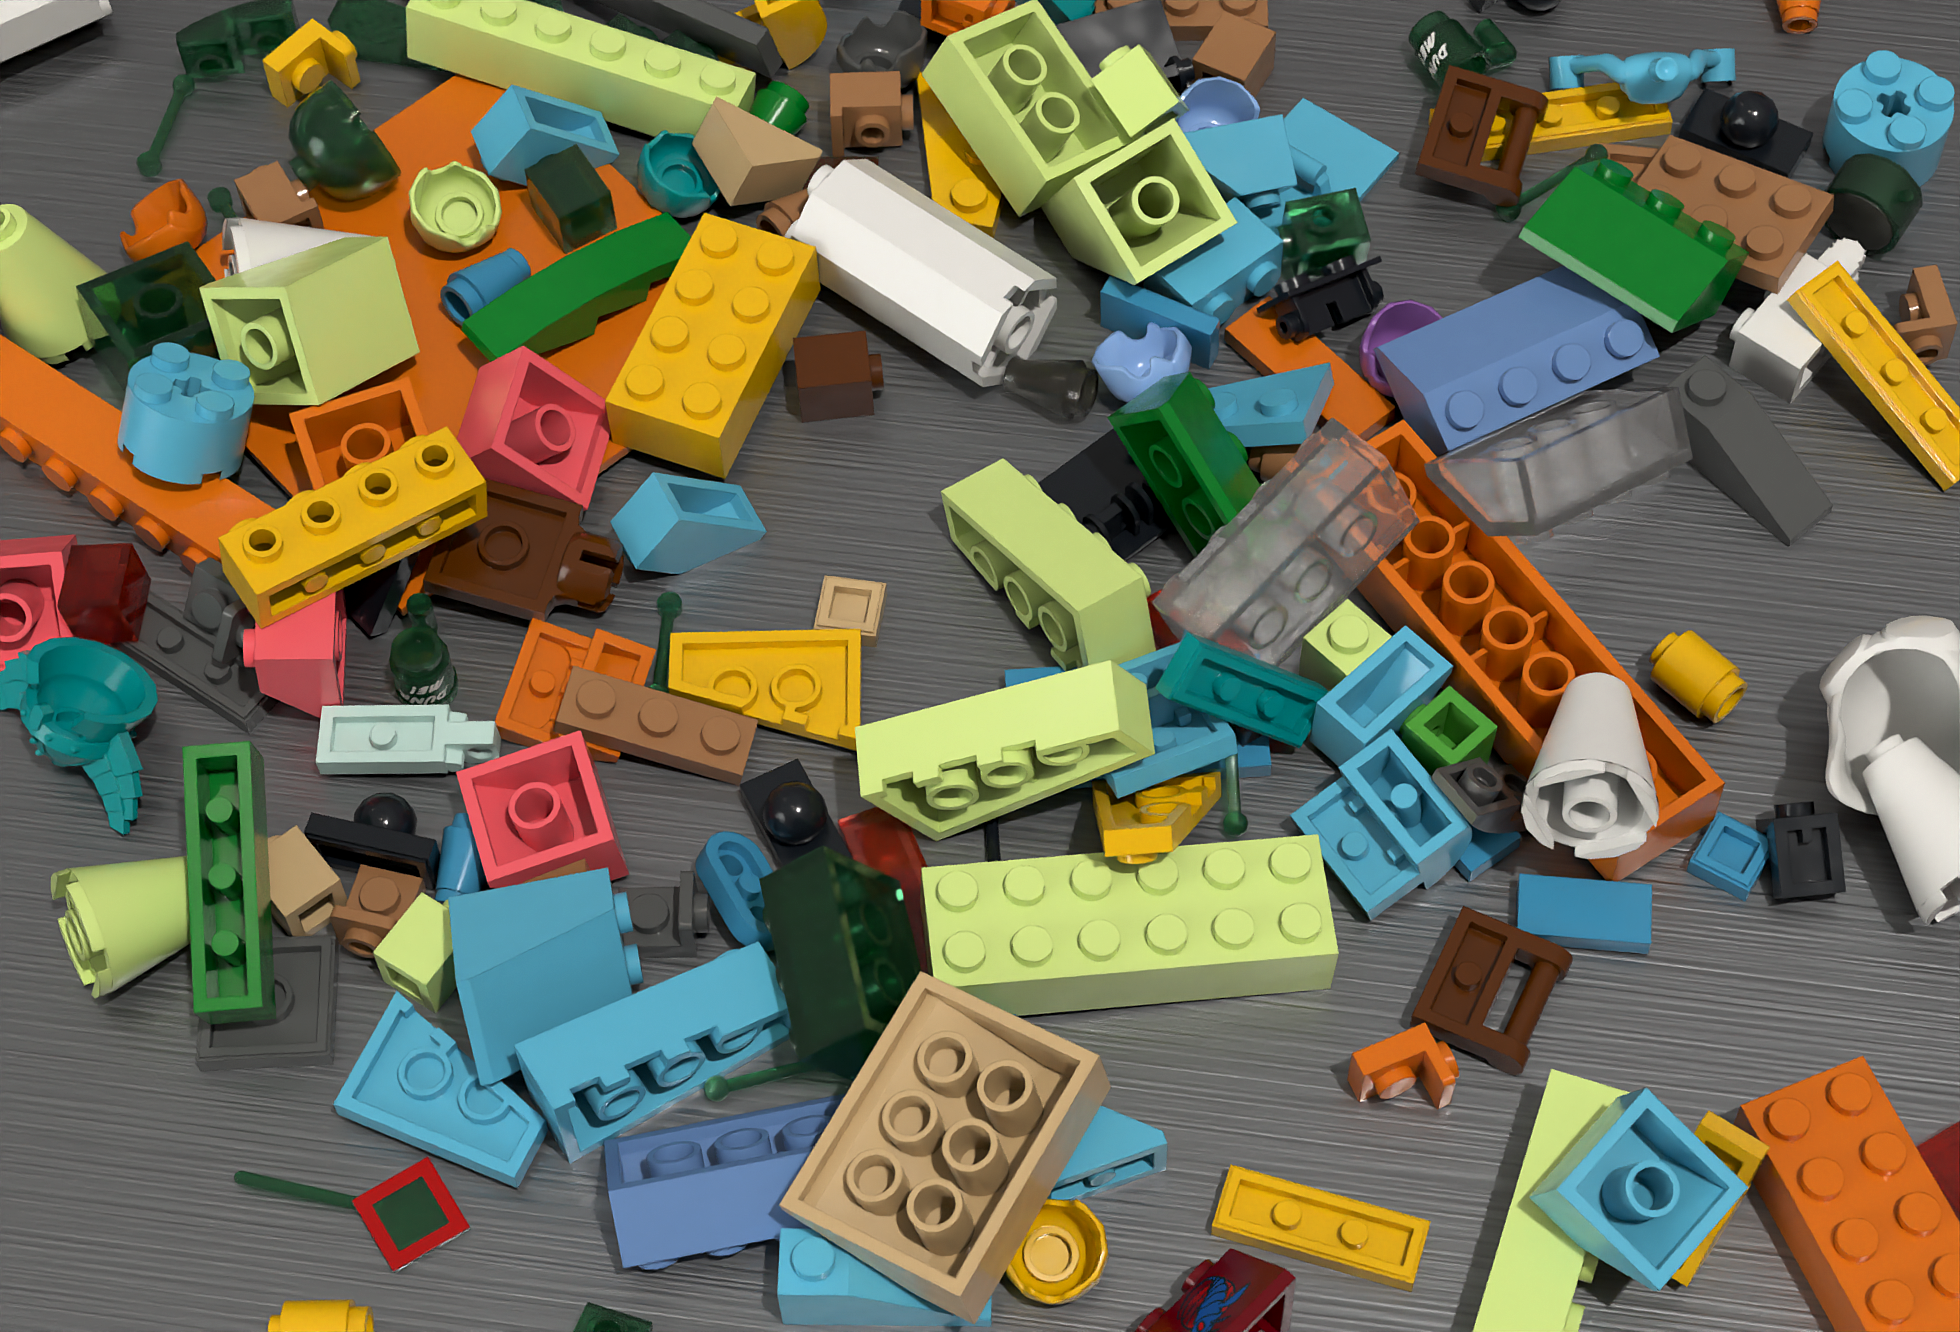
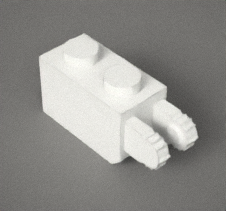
[1729,237,1866,404]

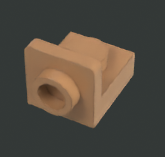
[1893,264,1958,366]
[329,864,427,958]

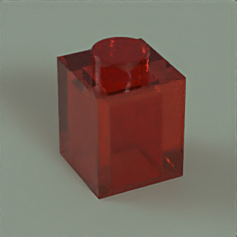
[57,543,152,645]

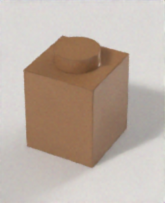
[1191,11,1276,98]

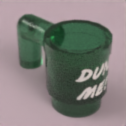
[1408,11,1517,89]
[389,593,459,705]

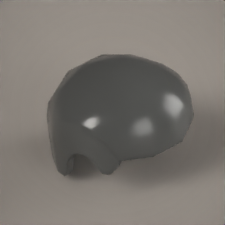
[837,10,928,89]

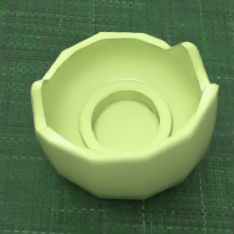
[409,161,502,253]

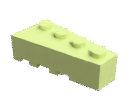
[941,458,1156,672]
[855,660,1155,842]

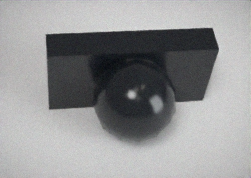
[1678,88,1813,179]
[740,758,855,898]
[304,793,440,890]

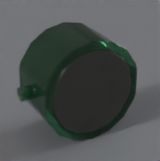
[1824,154,1923,255]

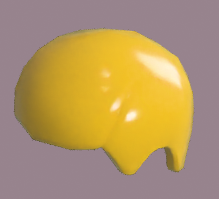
[1006,1199,1109,1304]

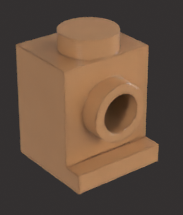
[830,71,914,157]
[234,161,325,229]

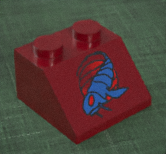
[1135,1248,1296,1332]

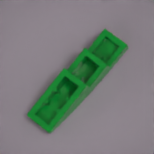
[461,212,691,362]

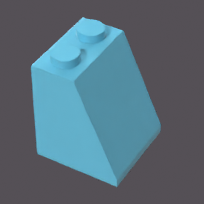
[448,868,644,1086]

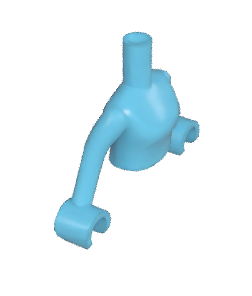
[1549,48,1736,104]

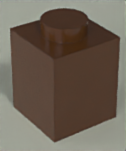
[793,330,884,423]

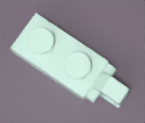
[315,704,501,774]

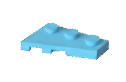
[1129,362,1334,454]
[333,991,549,1188]

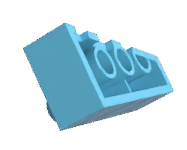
[514,942,803,1164]

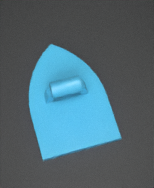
[1241,98,1399,242]

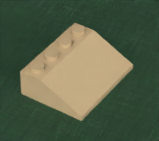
[779,971,1111,1325]

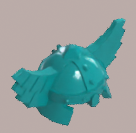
[0,637,158,835]

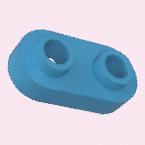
[696,831,796,951]

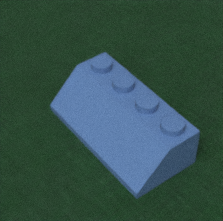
[1373,266,1660,456]
[604,1093,846,1270]

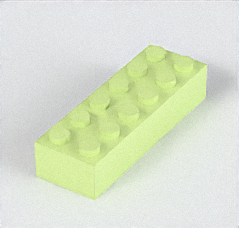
[920,834,1339,1016]

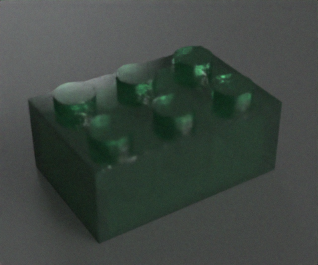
[759,846,921,1081]

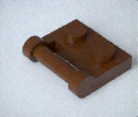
[1415,65,1549,207]
[1410,906,1573,1075]

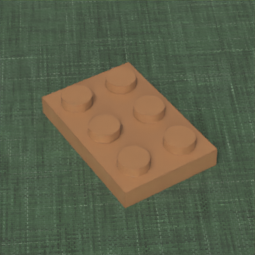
[1637,135,1834,294]

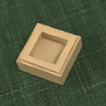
[813,575,887,648]

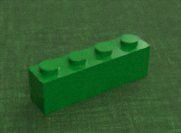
[182,741,276,1025]

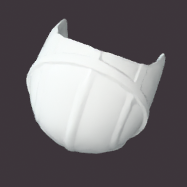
[1819,615,1960,815]

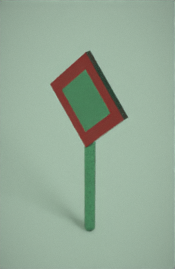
[234,1157,471,1273]

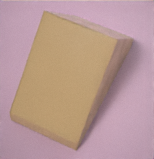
[692,96,823,206]

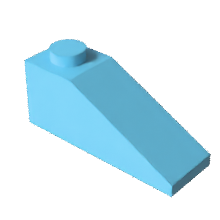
[777,1228,992,1327]

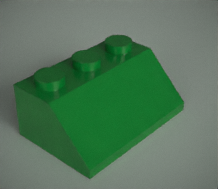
[1519,158,1750,333]
[1107,372,1288,575]

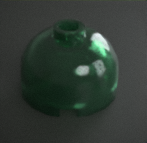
[288,80,401,201]

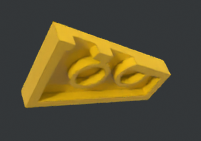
[917,72,1005,238]
[668,629,862,751]
[1092,771,1222,864]

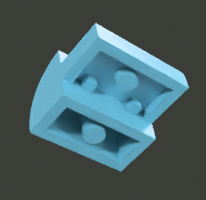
[1096,642,1238,798]
[1290,729,1472,921]

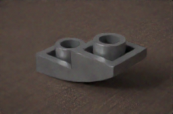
[1431,757,1528,834]

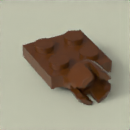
[423,478,624,622]

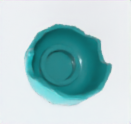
[637,130,722,218]

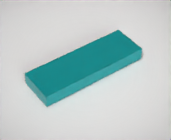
[1155,632,1329,748]

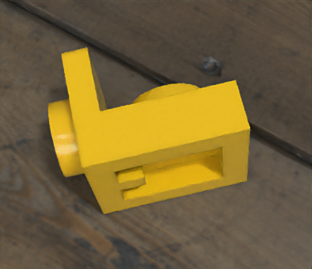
[262,18,361,108]

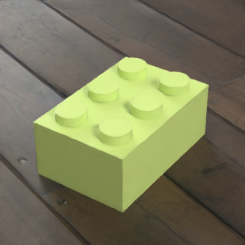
[922,0,1135,217]

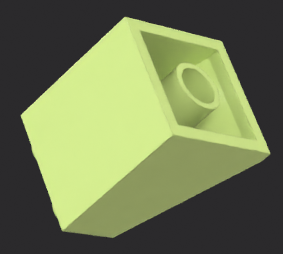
[1041,118,1237,285]
[199,236,420,405]

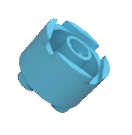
[1822,50,1955,189]
[117,342,254,485]

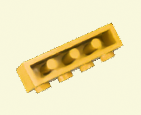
[218,426,488,629]

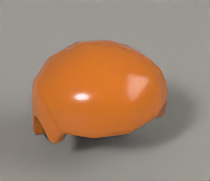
[120,178,208,269]

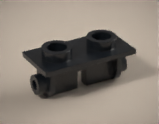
[1256,255,1384,342]

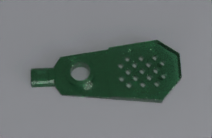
[327,0,454,73]

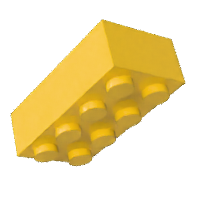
[605,213,820,479]

